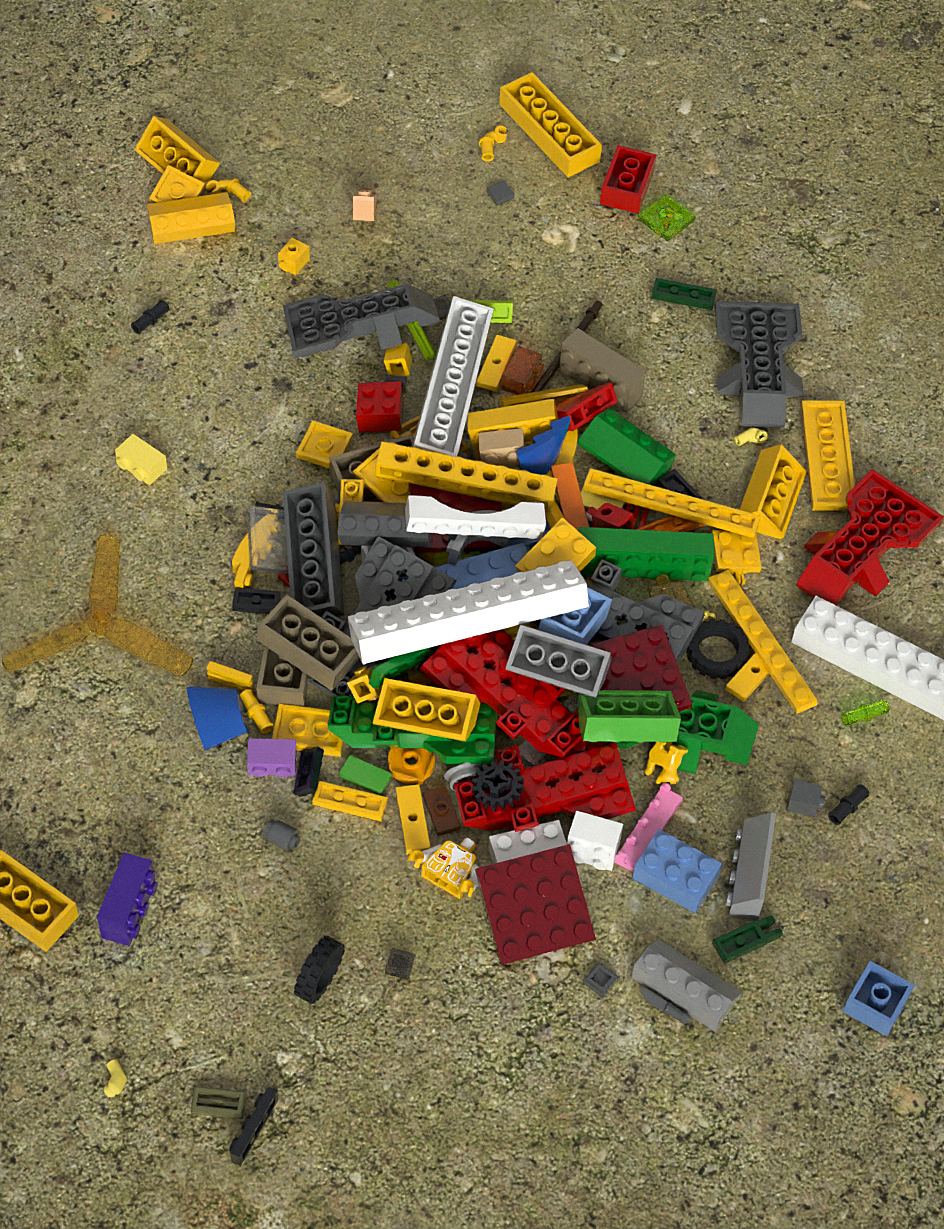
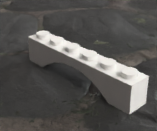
[405,495,546,539]

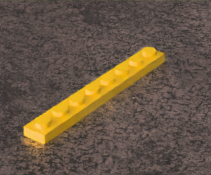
[583,468,760,538]
[708,570,817,714]

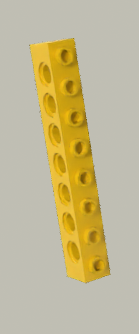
[375,442,558,512]

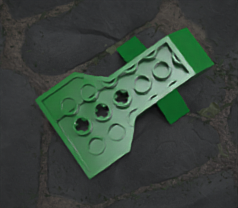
[616,690,759,774]
[328,692,498,764]

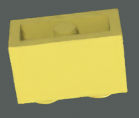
[115,434,167,485]

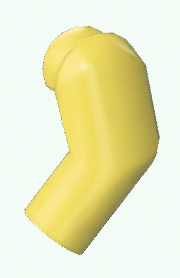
[734,428,768,446]

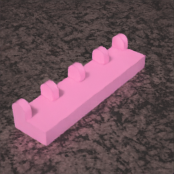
[615,783,683,872]

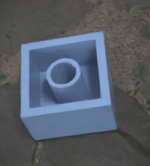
[843,961,915,1037]

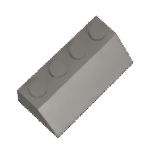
[505,625,612,698]
[726,812,776,921]
[632,939,742,1032]

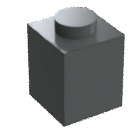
[787,779,825,818]

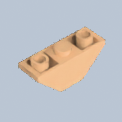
[353,190,377,221]

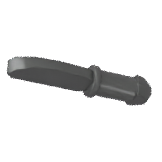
[641,988,690,1024]

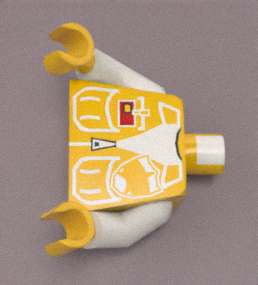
[407,838,479,899]

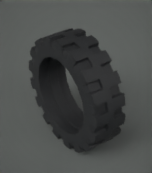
[687,619,749,679]
[294,936,345,1004]

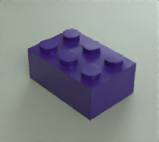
[97,853,158,946]

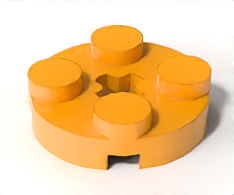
[388,748,435,785]

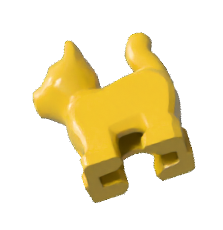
[644,742,688,785]

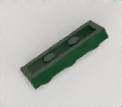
[651,278,717,310]

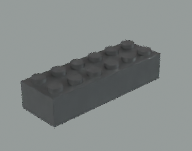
[283,482,344,618]

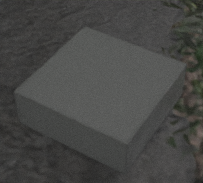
[487,181,514,206]
[583,962,618,998]

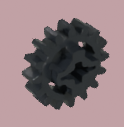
[472,760,525,812]

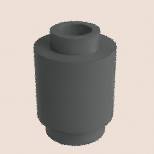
[263,819,301,852]

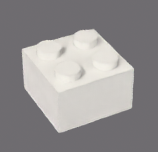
[567,811,623,871]

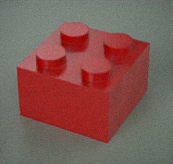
[356,381,404,433]

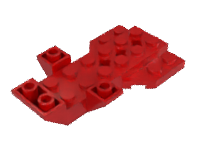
[796,469,944,606]
[420,629,582,758]
[454,739,636,832]

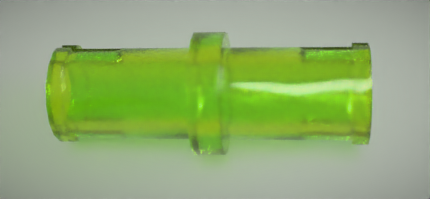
[841,699,889,726]

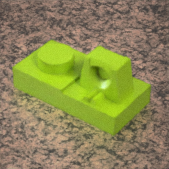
[471,300,513,323]

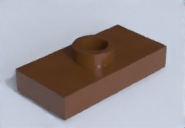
[423,786,461,836]

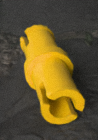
[240,689,274,734]

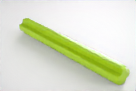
[387,279,436,361]

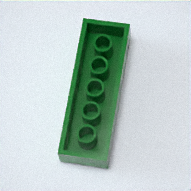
[578,527,714,582]

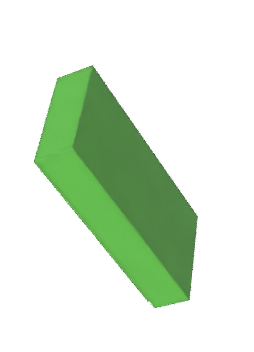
[339,755,392,796]

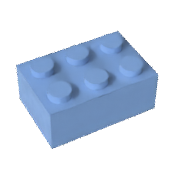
[632,829,722,914]

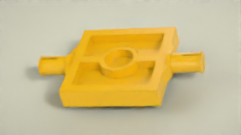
[712,530,762,586]

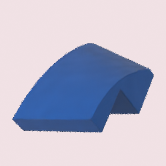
[515,415,571,475]
[187,686,249,750]

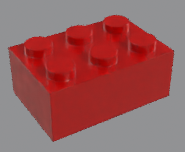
[600,145,656,214]

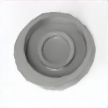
[444,762,483,791]

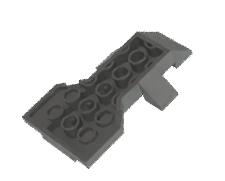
[283,284,440,358]
[715,301,804,428]
[309,536,456,696]
[584,560,705,665]

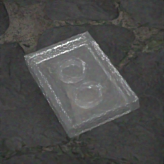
[247,506,289,574]

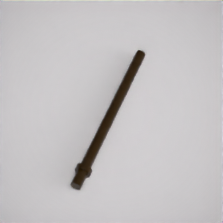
[530,300,603,393]

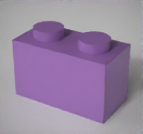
[247,738,297,777]

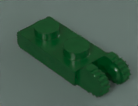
[712,916,783,964]

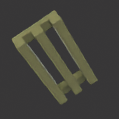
[190,1086,246,1119]

